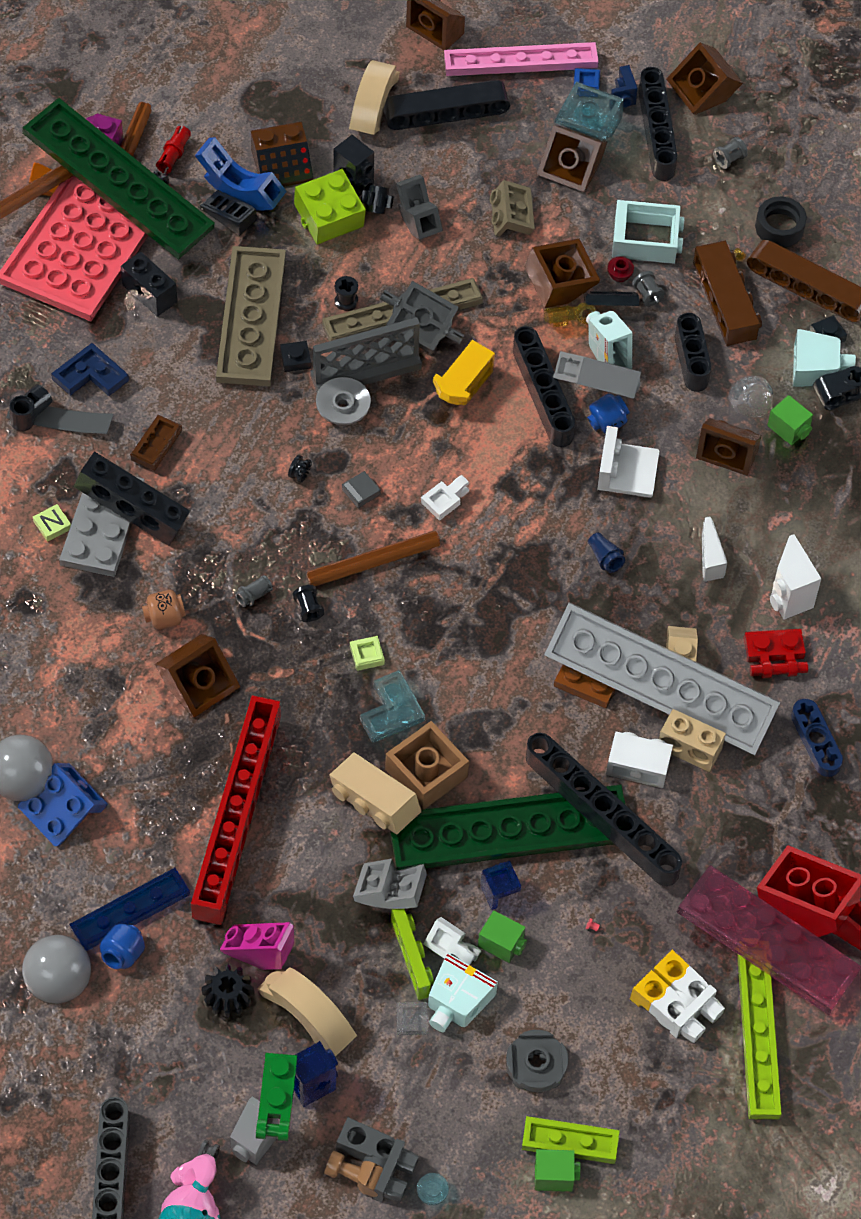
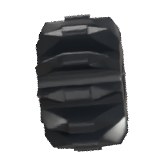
[201,964,254,1018]

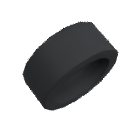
[755,196,807,247]

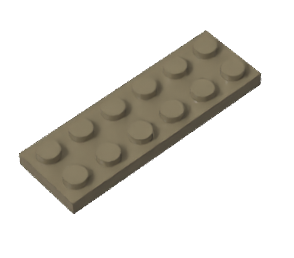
[216,246,286,387]

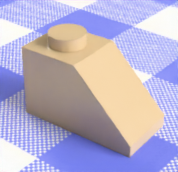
[666,626,698,662]

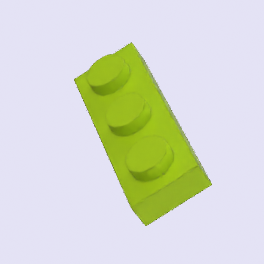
[391,909,434,1000]
[521,1116,620,1164]

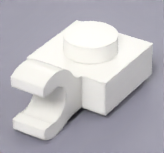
[421,475,469,521]
[423,917,481,965]

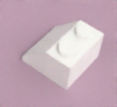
[770,534,821,619]

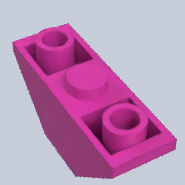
[220,922,295,970]

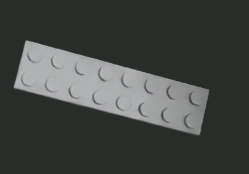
[544,602,780,755]

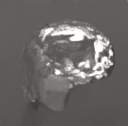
[728,375,774,418]

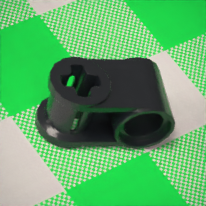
[813,366,861,410]

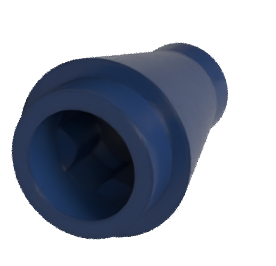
[588,532,625,573]

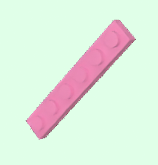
[444,42,598,76]

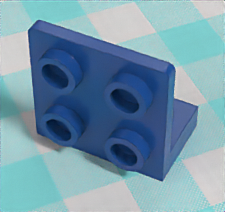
[18,763,108,846]

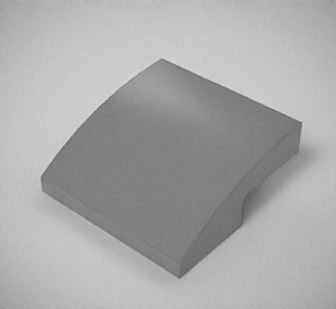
[353,859,427,909]

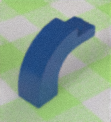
[195,137,287,211]

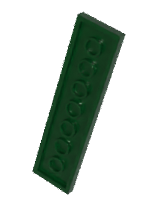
[22,98,215,260]
[390,785,630,871]

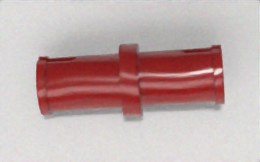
[156,126,191,174]

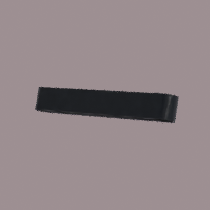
[525,732,682,886]

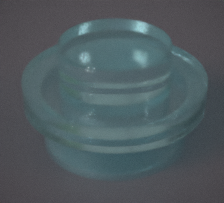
[417,1173,449,1205]

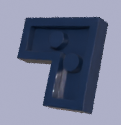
[51,343,129,396]

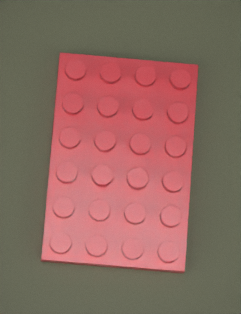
[0,176,148,322]

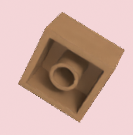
[385,721,469,810]

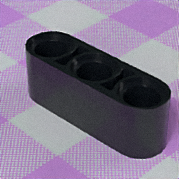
[675,313,711,392]

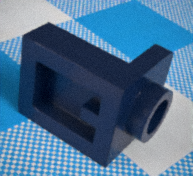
[610,65,638,109]

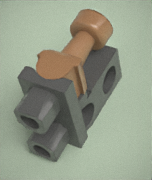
[324,1117,419,1203]

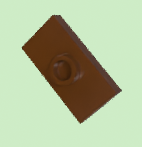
[130,415,182,471]

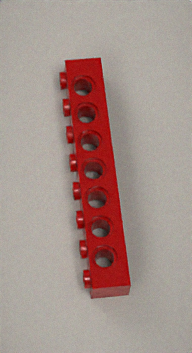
[191,695,281,925]

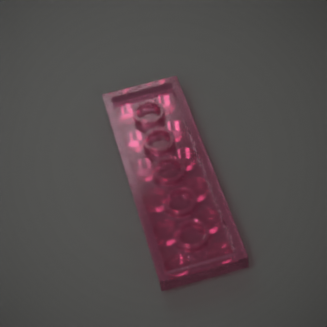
[676,865,861,1015]

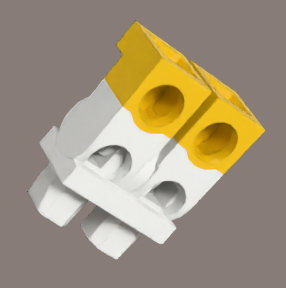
[630,949,725,1043]

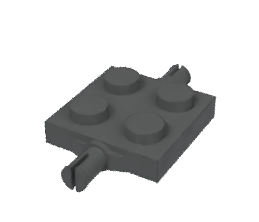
[380,281,465,354]

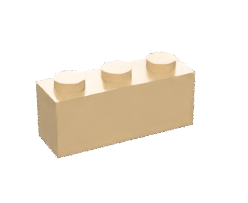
[329,752,421,835]

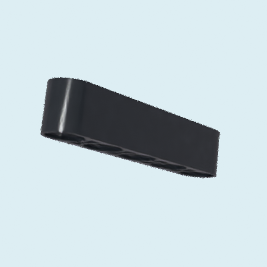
[638,67,677,181]
[384,80,510,130]
[513,326,575,447]

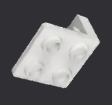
[597,426,659,497]

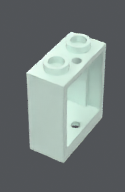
[612,200,684,264]

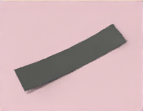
[6,406,114,434]

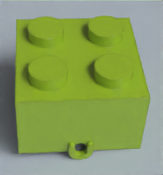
[294,169,366,245]

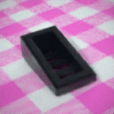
[200,190,257,236]

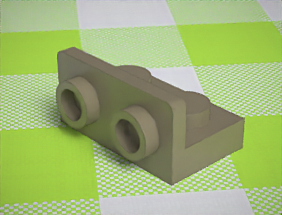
[490,180,535,237]

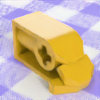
[433,340,495,405]

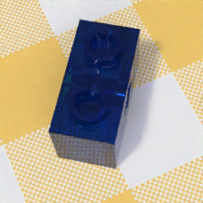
[294,1041,338,1108]

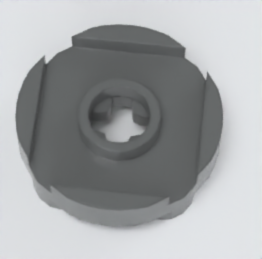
[506,1030,568,1092]

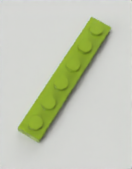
[737,942,782,1119]

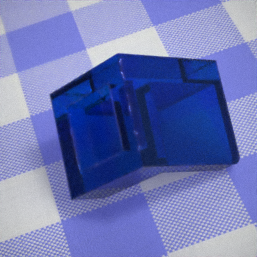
[480,861,521,910]

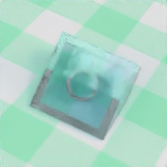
[555,82,623,141]

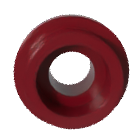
[607,257,634,282]

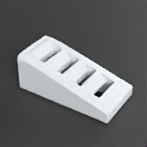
[702,517,727,582]

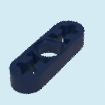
[791,699,843,777]

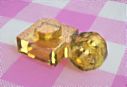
[543,302,596,327]

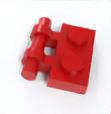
[744,629,808,678]

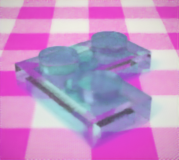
[360,670,425,743]

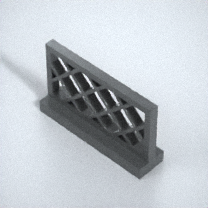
[310,317,422,392]

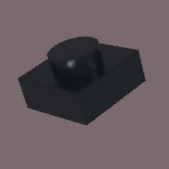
[809,315,847,343]
[280,341,311,372]

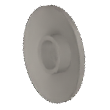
[316,377,371,425]

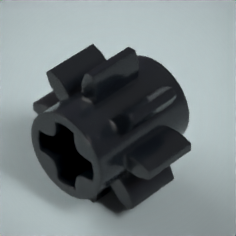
[361,184,394,214]

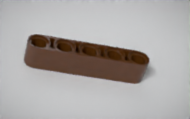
[747,240,861,323]

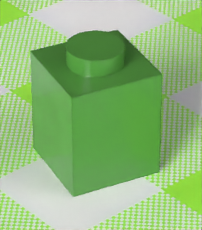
[767,395,813,446]
[478,910,527,963]
[534,1149,580,1192]

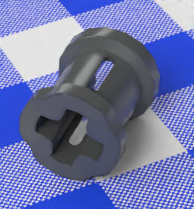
[713,137,748,169]
[632,271,665,307]

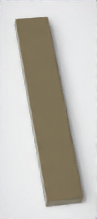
[322,278,483,341]

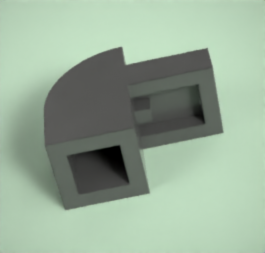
[396,175,443,240]

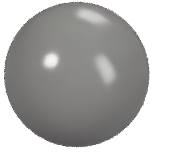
[0,734,54,801]
[22,935,91,1004]

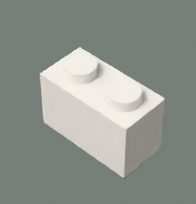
[606,732,673,788]

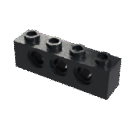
[73,451,190,546]

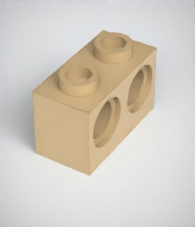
[659,709,726,772]

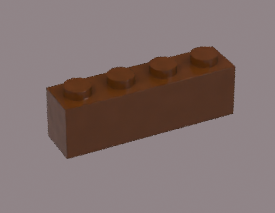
[693,240,762,346]

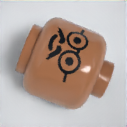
[142,589,186,630]

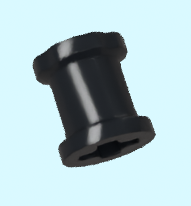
[334,276,358,311]
[292,585,325,622]

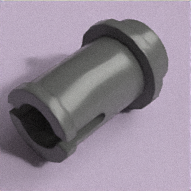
[235,575,273,607]

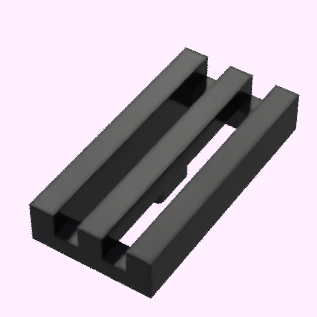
[584,291,639,306]

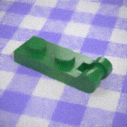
[256,1053,297,1141]

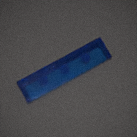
[69,868,190,951]

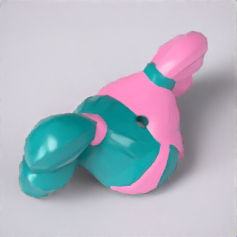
[158,1154,220,1219]

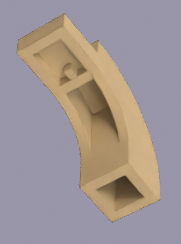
[349,60,400,135]
[257,967,357,1057]

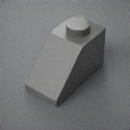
[230,1096,278,1165]

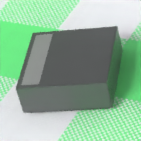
[342,471,381,508]

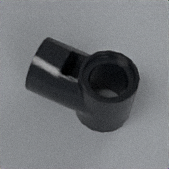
[9,384,52,431]

